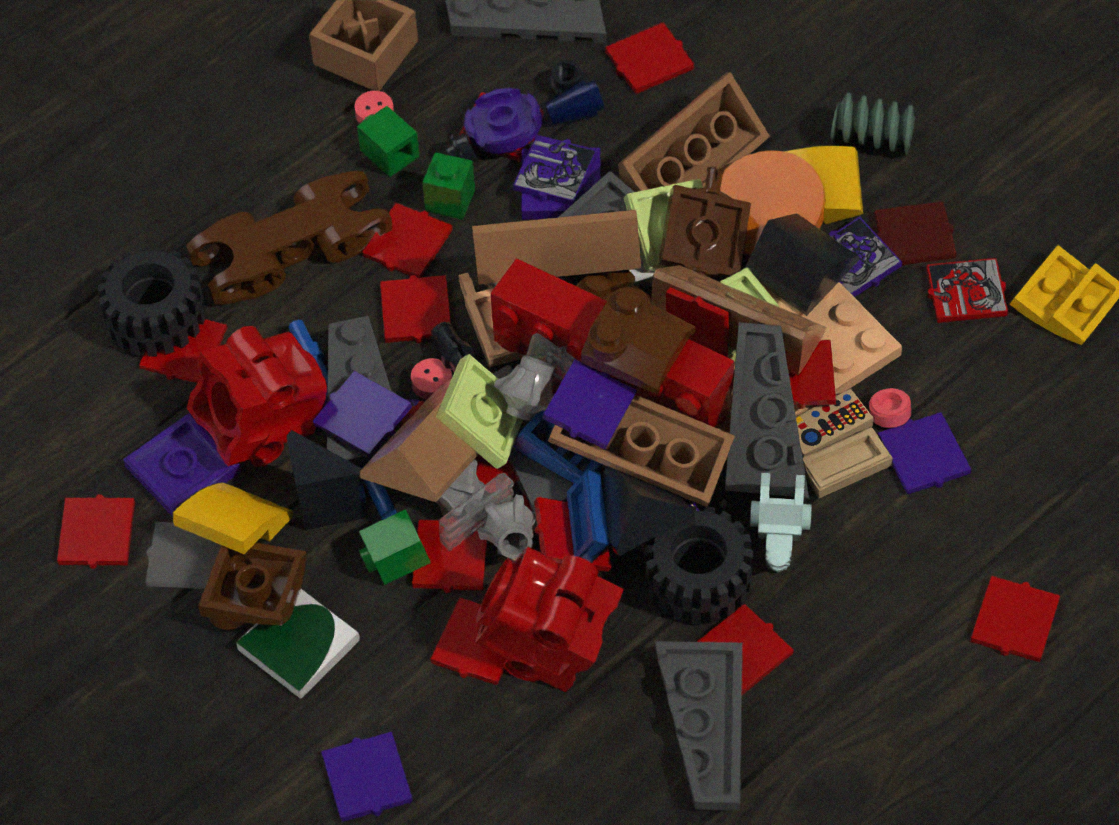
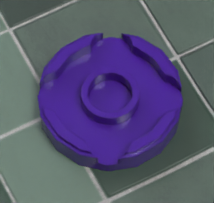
[464,88,542,154]

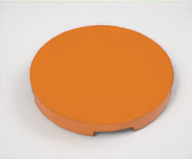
[720,151,825,260]

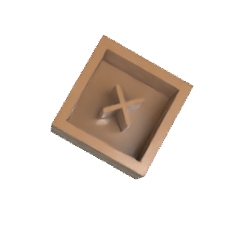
[309,0,418,91]

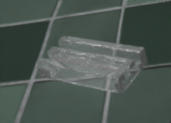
[439,472,514,551]

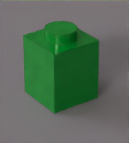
[357,106,420,177]
[423,152,475,220]
[359,509,431,585]

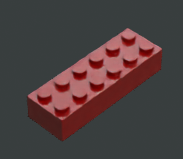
[490,258,734,429]

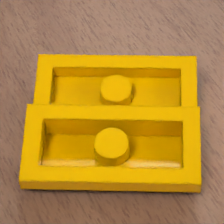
[785,146,863,224]
[1009,245,1119,345]
[173,482,293,554]

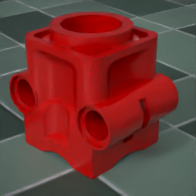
[187,326,327,467]
[475,546,624,693]

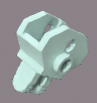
[750,473,811,573]

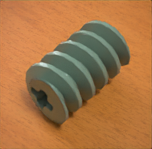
[830,92,915,155]

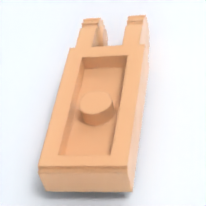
[459,273,523,368]

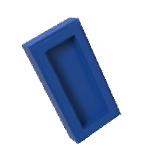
[567,470,610,563]

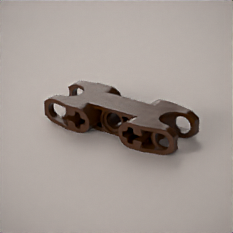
[186,171,393,305]

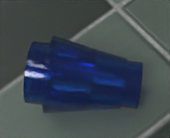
[545,80,605,125]

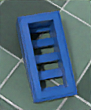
[513,410,604,483]

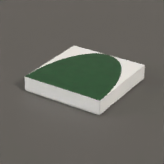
[236,589,360,699]

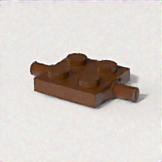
[658,166,751,280]

